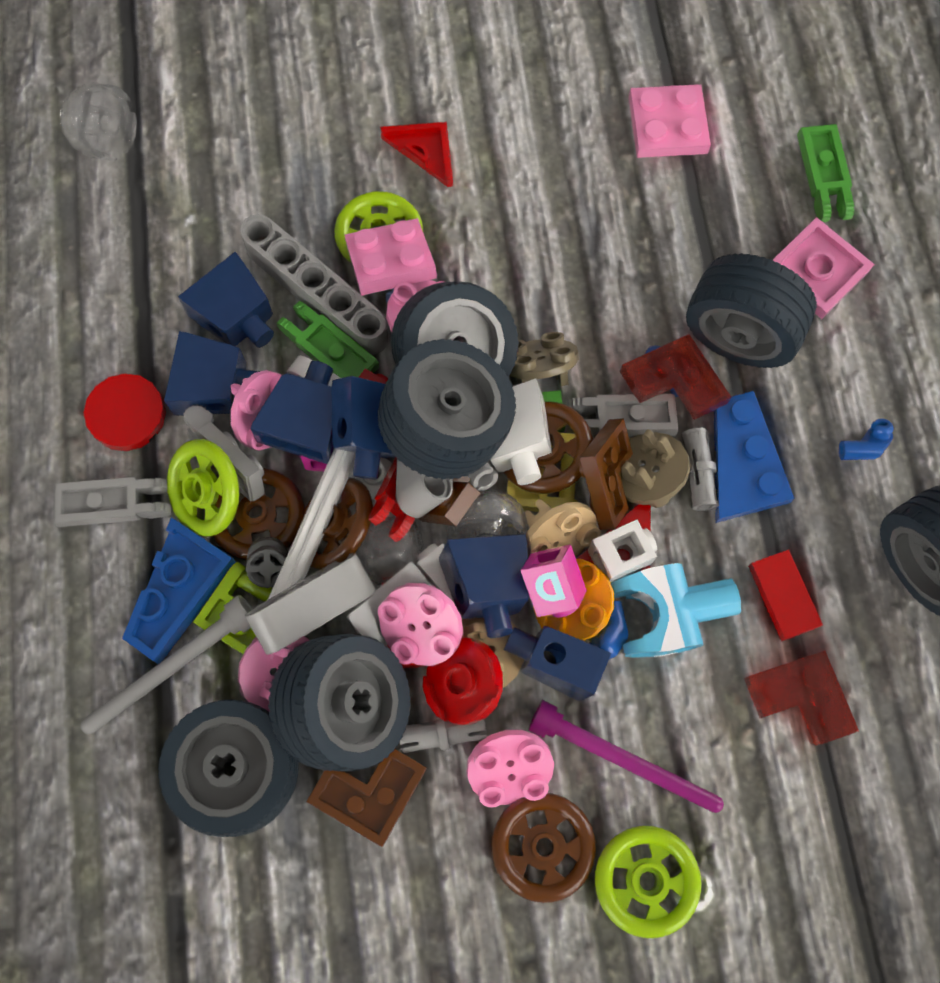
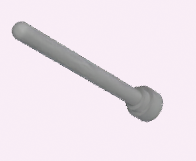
[81,595,253,734]

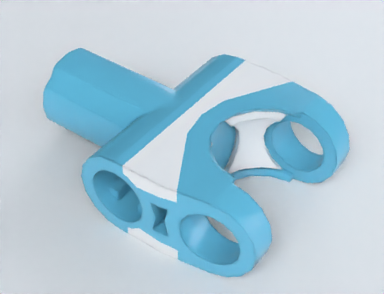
[611,563,741,658]

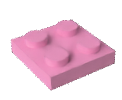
[629,84,711,158]
[773,217,875,319]
[345,218,437,296]

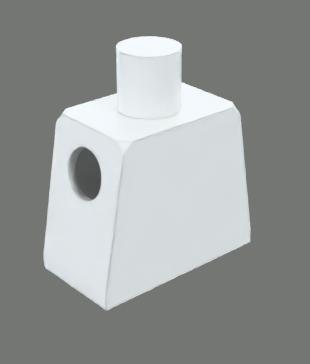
[490,378,552,485]

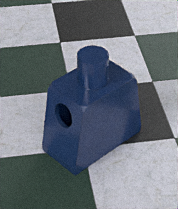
[178,252,274,348]
[164,331,260,416]
[250,361,334,464]
[331,376,396,480]
[439,534,529,638]
[503,626,611,701]

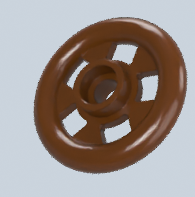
[503,402,593,494]
[213,468,305,560]
[298,477,373,570]
[491,793,596,903]

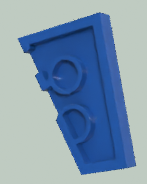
[714,391,795,523]
[122,517,236,664]

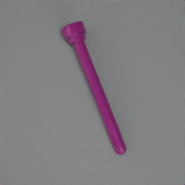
[528,699,724,813]

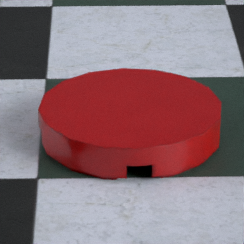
[83,373,166,451]
[422,637,503,725]

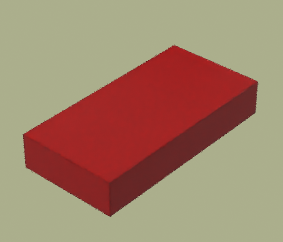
[748,549,823,642]

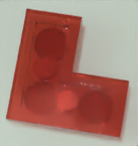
[620,334,731,420]
[744,651,859,746]

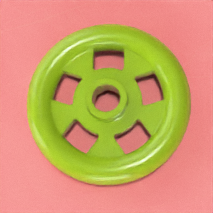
[334,191,423,264]
[167,439,239,537]
[595,826,701,939]

